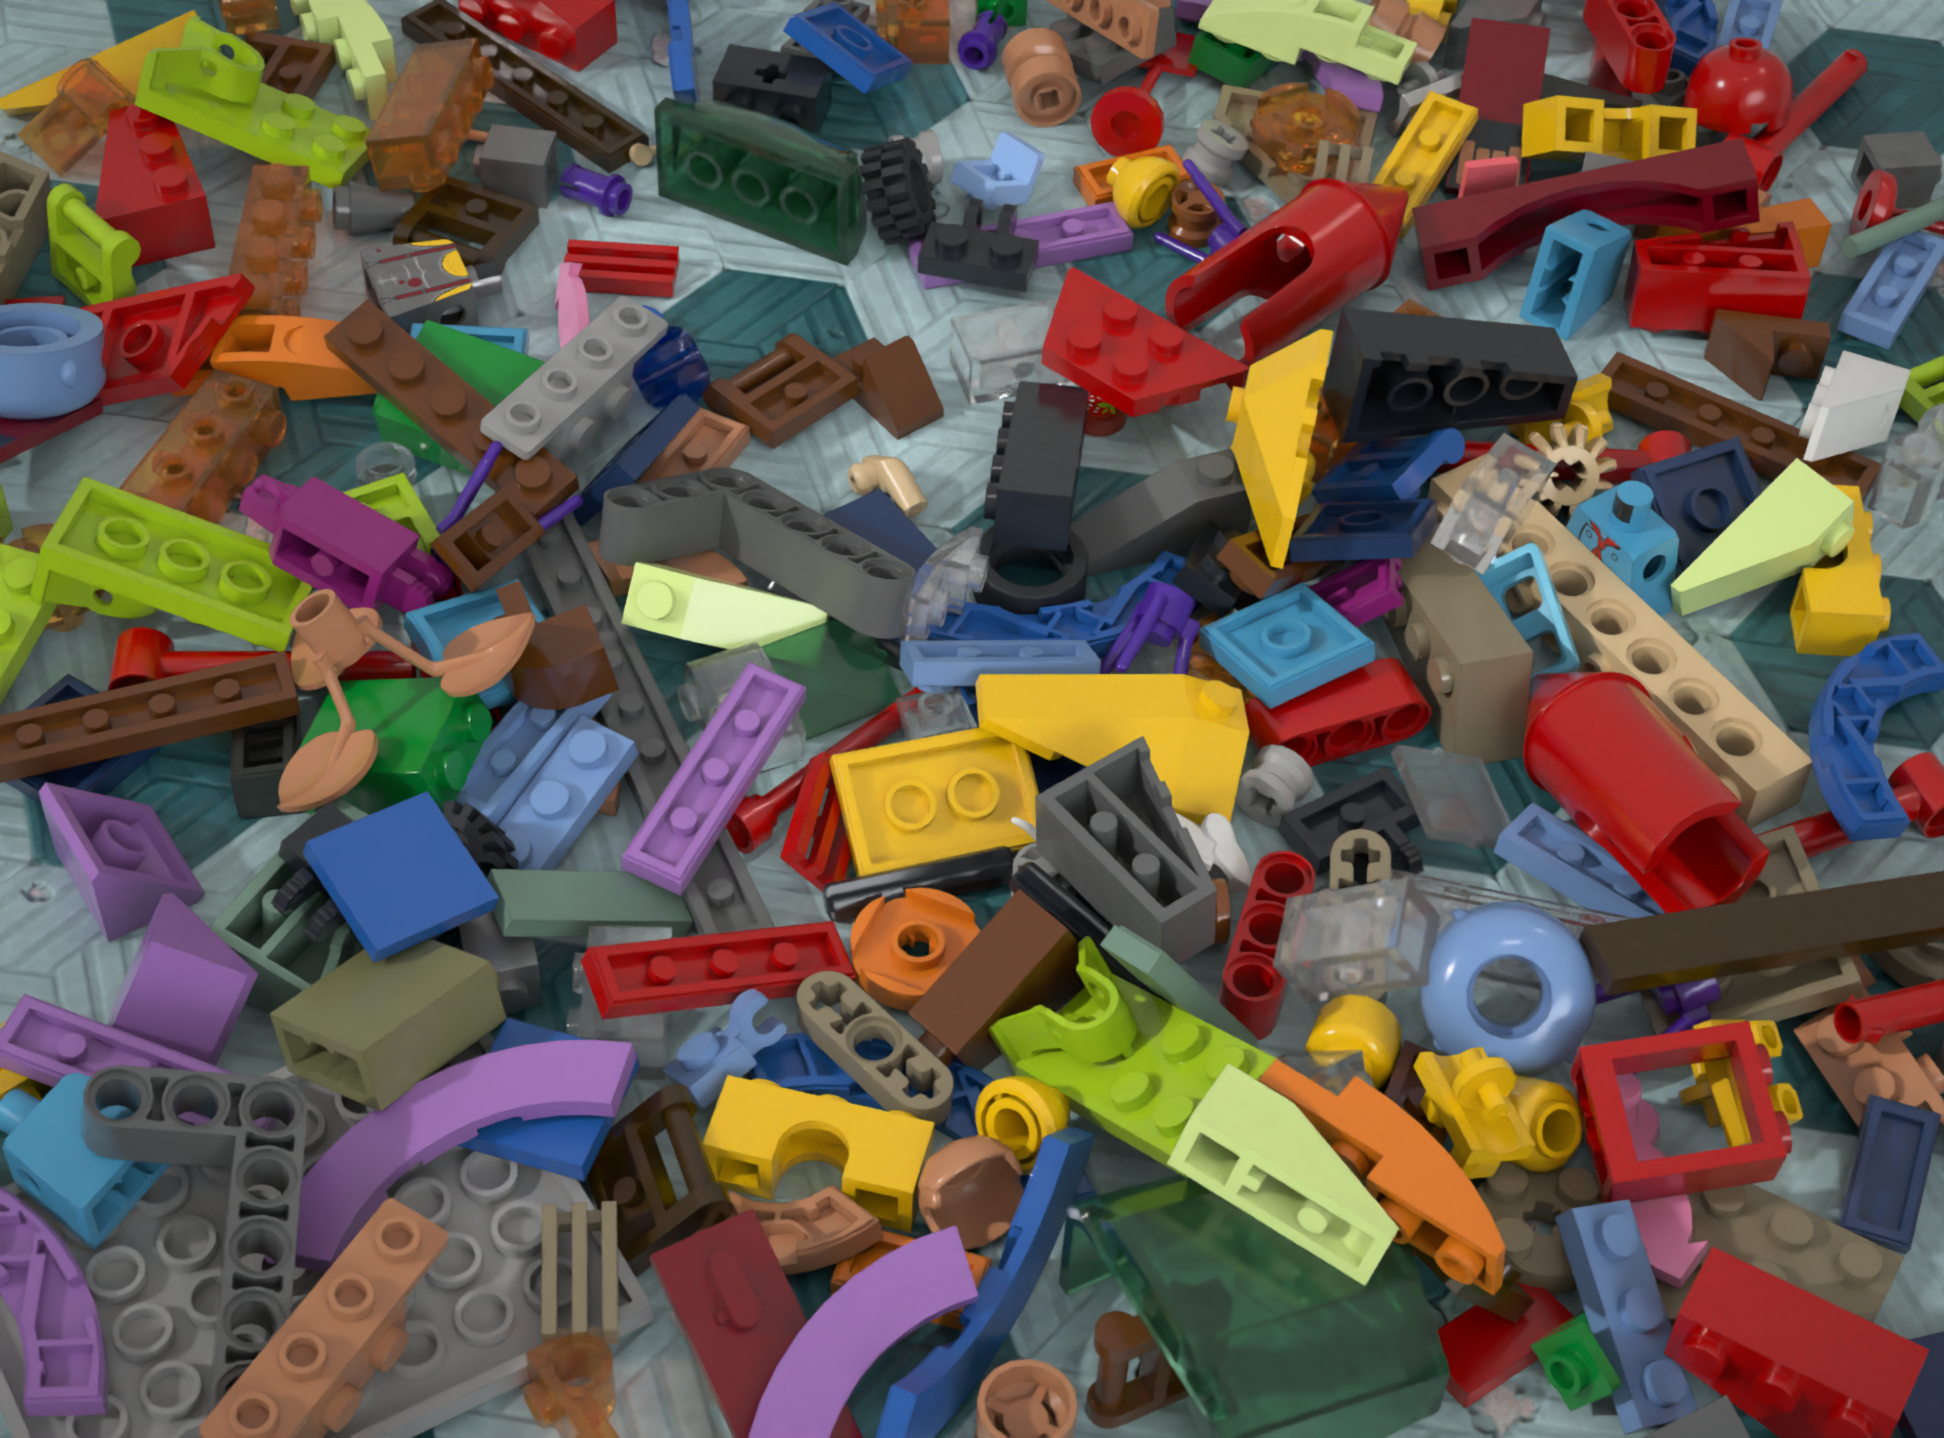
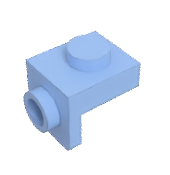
[949,132,1045,210]

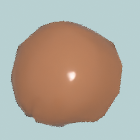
[916,1135,1024,1251]

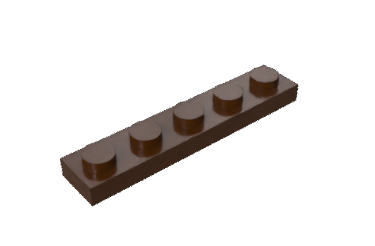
[324,299,580,519]
[1601,351,1883,503]
[0,651,301,783]

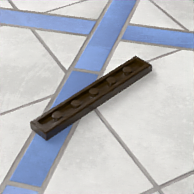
[401,0,649,174]
[1579,871,1944,996]

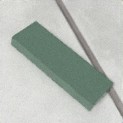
[486,869,693,937]
[1100,925,1260,1048]

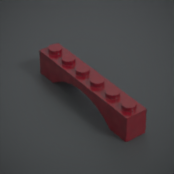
[1412,138,1760,291]

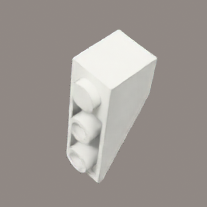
[1799,350,1911,462]

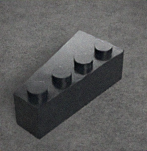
[1322,308,1578,444]

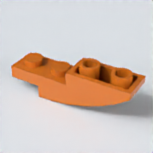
[172,315,378,401]
[1259,1059,1506,1296]

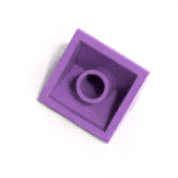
[38,782,205,942]
[108,893,258,1066]

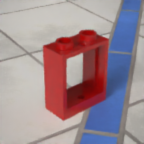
[1570,1021,1792,1203]

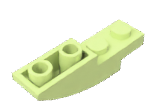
[289,0,398,120]
[1198,0,1417,85]

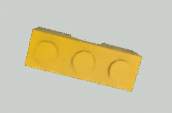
[1521,95,1697,163]
[1789,485,1891,657]
[702,1075,935,1233]

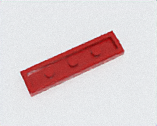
[581,921,857,1020]

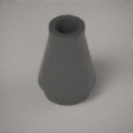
[332,180,414,236]

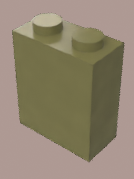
[270,939,507,1111]

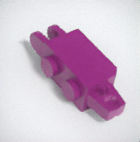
[239,474,454,612]

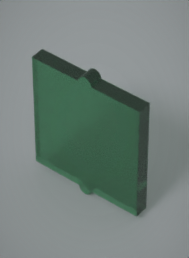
[759,619,901,742]

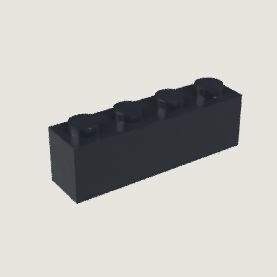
[984,381,1089,551]

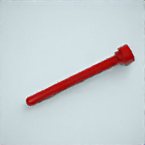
[726,686,956,854]

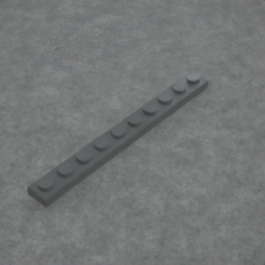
[520,500,775,935]

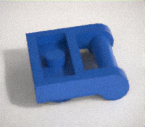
[1311,428,1465,504]

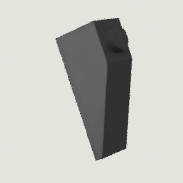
[1070,449,1251,577]

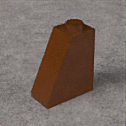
[908,889,1085,1071]

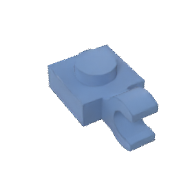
[662,989,787,1109]

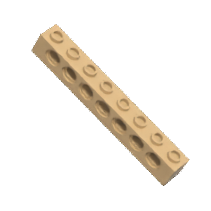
[1428,454,1813,829]

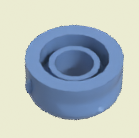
[0,303,107,420]
[1420,902,1596,1077]

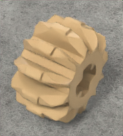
[1513,422,1617,522]

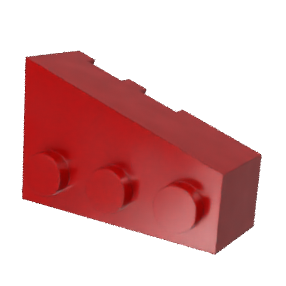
[458,0,618,72]
[95,103,216,267]
[1623,221,1811,335]
[1664,1246,1930,1438]

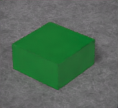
[1188,30,1273,88]

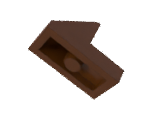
[1704,309,1831,401]
[831,336,944,440]
[431,485,546,593]

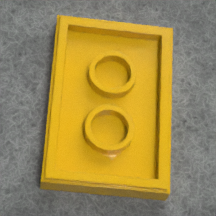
[829,727,1039,877]

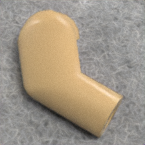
[847,455,928,519]

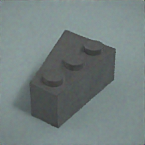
[1035,736,1217,965]

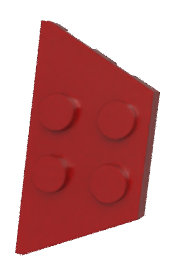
[1041,267,1249,418]
[80,273,255,406]

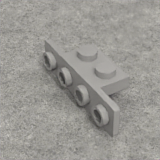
[480,296,668,463]

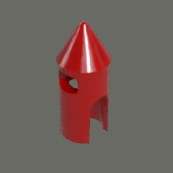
[1165,178,1409,373]
[1523,672,1770,913]

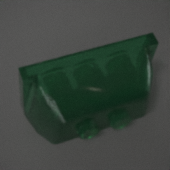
[654,97,867,266]

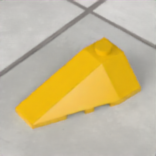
[0,10,197,116]
[1226,329,1333,569]
[975,674,1249,825]

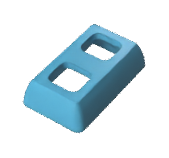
[1474,543,1580,680]

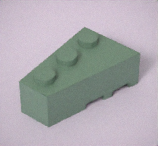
[209,798,368,1015]

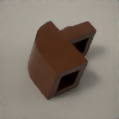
[493,580,620,710]

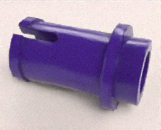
[957,10,1008,70]
[559,163,633,217]

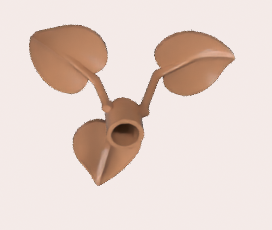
[277,589,536,813]

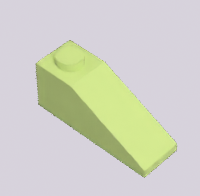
[1670,458,1855,616]
[621,562,830,669]
[1167,1063,1399,1286]

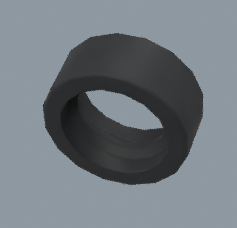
[971,526,1089,615]

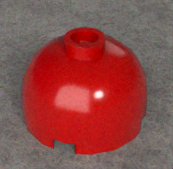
[1684,37,1793,134]

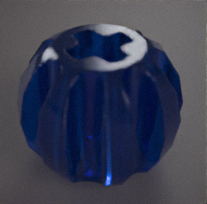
[632,325,710,411]

